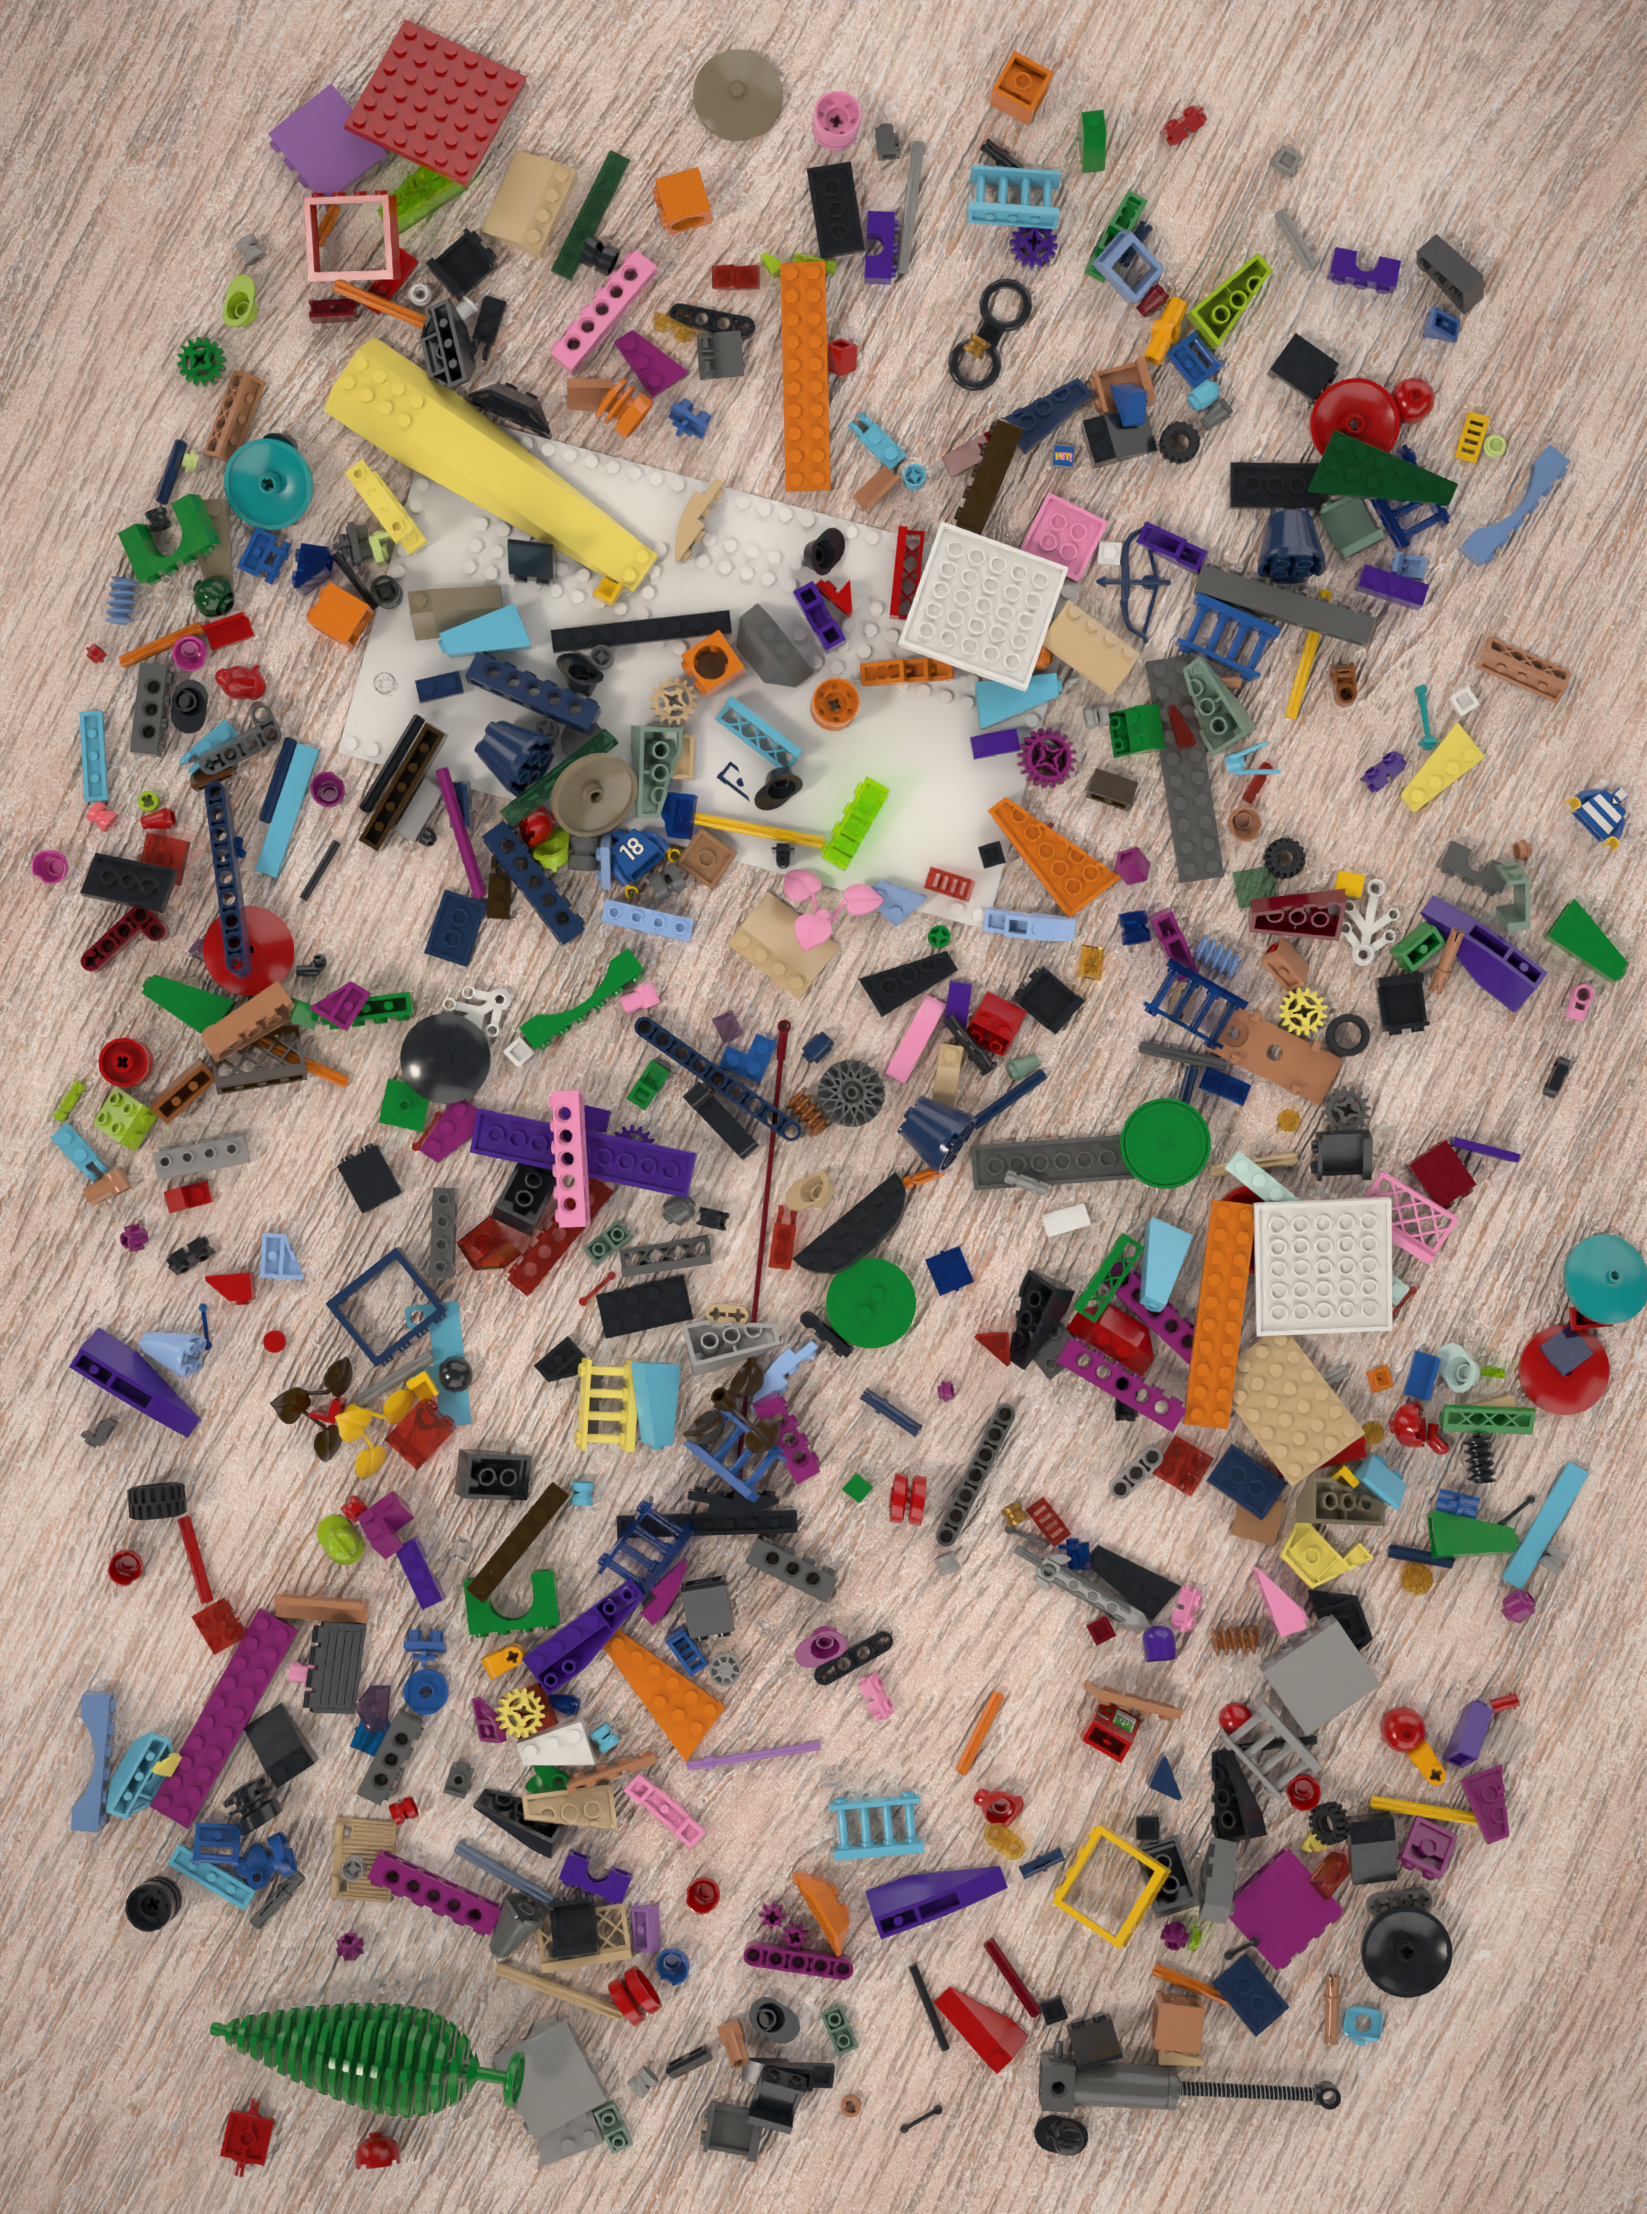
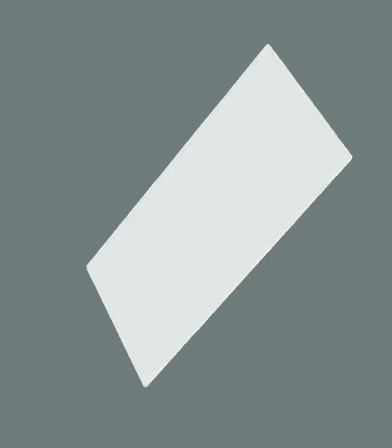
[339,425,1080,929]

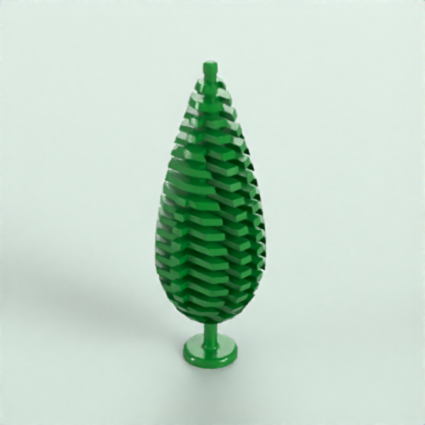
[210,2003,525,2118]

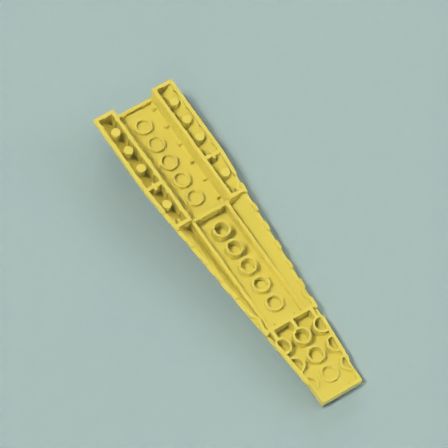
[324,337,659,593]

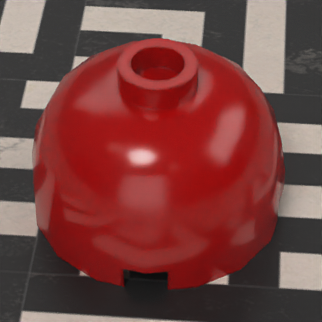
[1391,377,1435,424]
[517,801,556,847]
[1389,1402,1426,1448]
[1380,1706,1426,1753]
[355,2131,401,2169]

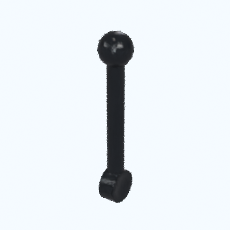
[1497,1495,1535,1526]
[1224,1937,1260,1960]
[900,2105,942,2134]

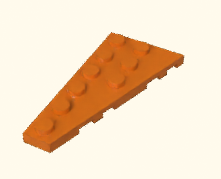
[987,797,1122,918]
[603,1628,725,1762]

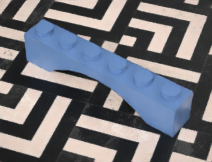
[1458,444,1570,567]
[71,1691,117,1832]

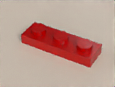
[361,248,419,316]

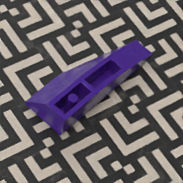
[1420,895,1548,1013]
[69,1327,201,1438]
[522,1578,644,1695]
[865,1866,1008,1939]

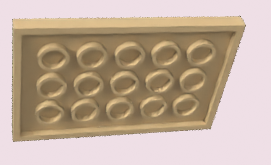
[1231,1335,1365,1487]

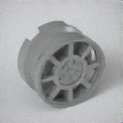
[709,1652,741,1686]

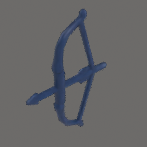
[1096,521,1171,644]

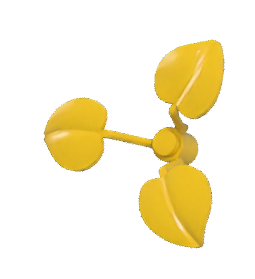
[335,1389,414,1480]

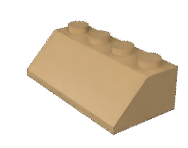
[1042,600,1140,696]

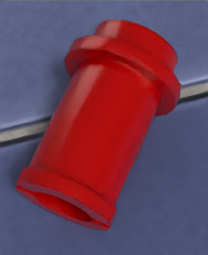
[1490,1692,1520,1714]

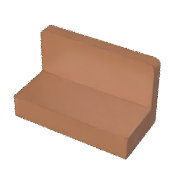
[567,378,613,411]
[853,465,901,514]
[1261,937,1310,992]

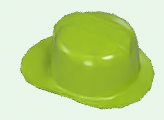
[222,274,258,328]
[533,827,570,873]
[317,1515,364,1565]

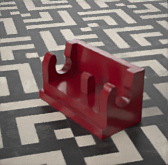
[309,298,358,324]

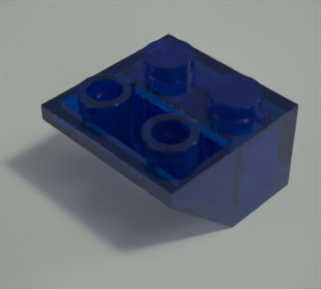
[291,543,334,596]

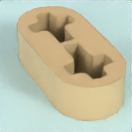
[706,1303,749,1324]

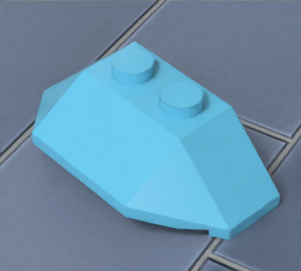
[106,1731,174,1820]

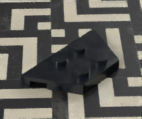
[1307,1590,1373,1653]

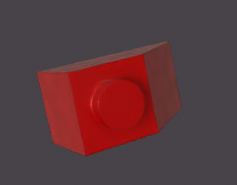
[205,1272,256,1305]

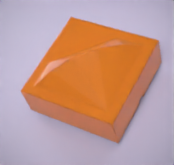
[1366,1365,1394,1393]

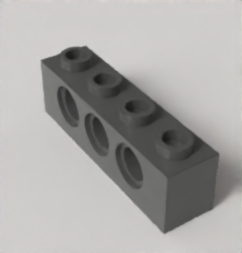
[130,663,174,758]
[429,1187,459,1279]
[745,1535,838,1603]
[356,1709,424,1806]

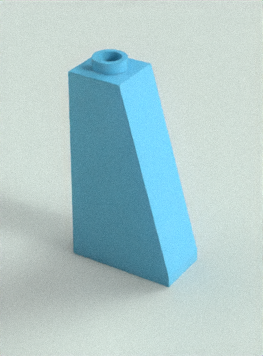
[438,603,533,658]
[975,673,1062,730]
[1140,1217,1193,1312]
[631,1361,681,1450]

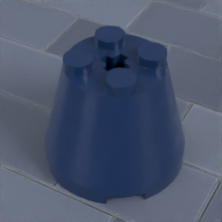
[1257,508,1326,584]
[474,720,556,797]
[897,1095,977,1174]

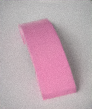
[885,995,946,1084]
[623,1773,706,1849]

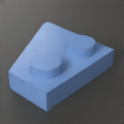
[596,832,612,890]
[871,879,927,927]

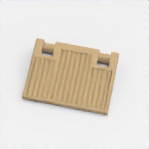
[330,1817,397,1903]

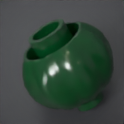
[193,576,235,618]

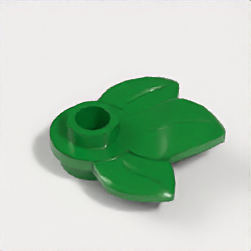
[525,1765,569,1794]

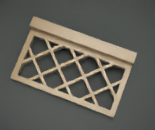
[537,1903,633,1973]

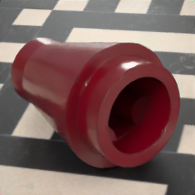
[1136,284,1169,318]

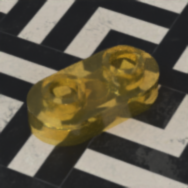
[651,312,695,344]
[984,1823,1025,1860]

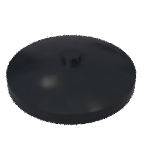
[400,1013,491,1104]
[1360,1905,1453,1998]

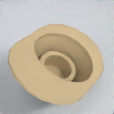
[785,1171,836,1211]

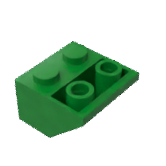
[1108,704,1165,758]

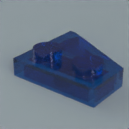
[661,792,698,840]

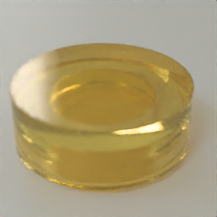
[1277,1109,1300,1132]
[1361,1421,1384,1445]

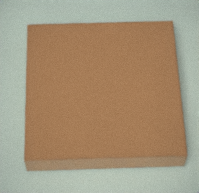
[676,827,738,890]
[1230,1499,1286,1546]

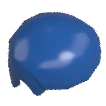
[656,1948,690,1986]

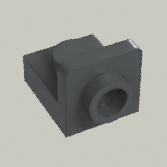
[80,1417,118,1448]

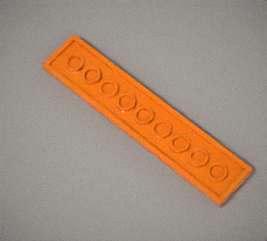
[780,261,831,492]
[1182,1199,1254,1430]

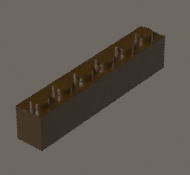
[953,418,1025,535]
[358,723,449,852]
[465,1482,570,1604]

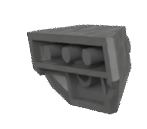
[736,603,813,688]

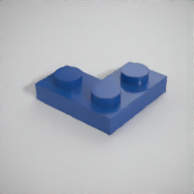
[719,1033,777,1083]

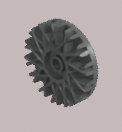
[817,1059,886,1127]

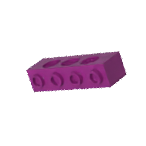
[752,1391,821,1485]

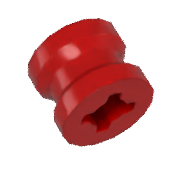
[340,1495,369,1523]

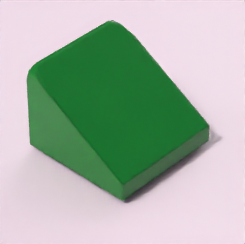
[842,1472,873,1503]

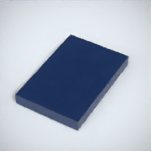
[424,889,488,967]
[1206,1444,1287,1521]
[1211,1953,1290,2037]

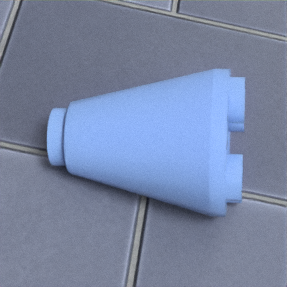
[139,1332,206,1378]

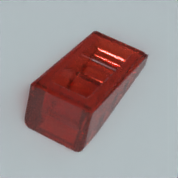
[1167,704,1198,751]
[924,867,975,903]
[1026,1497,1072,1547]

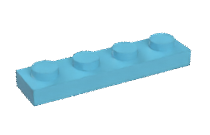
[79,711,109,802]
[167,1842,257,1910]

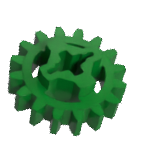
[177,337,227,387]

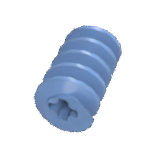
[105,576,139,625]
[1192,934,1242,980]

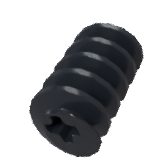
[1463,1435,1497,1484]

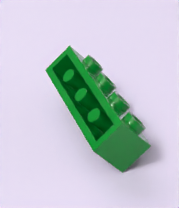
[321,992,416,1030]

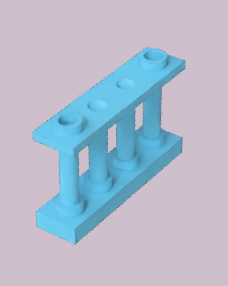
[967,165,1061,229]
[829,1791,925,1861]

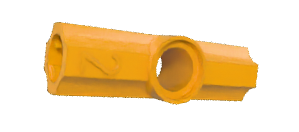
[1143,296,1188,366]

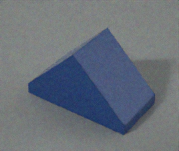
[1422,306,1461,342]
[1110,383,1147,427]

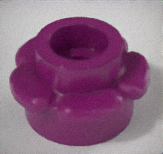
[937,1380,955,1402]

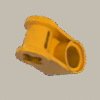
[480,1642,525,1680]
[1407,1740,1446,1785]

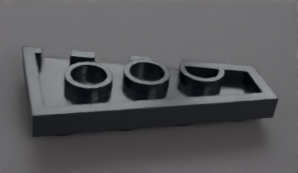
[858,951,958,1017]
[1083,1544,1181,1621]

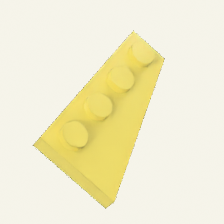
[1399,722,1485,813]

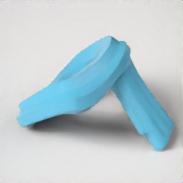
[1343,2006,1383,2046]

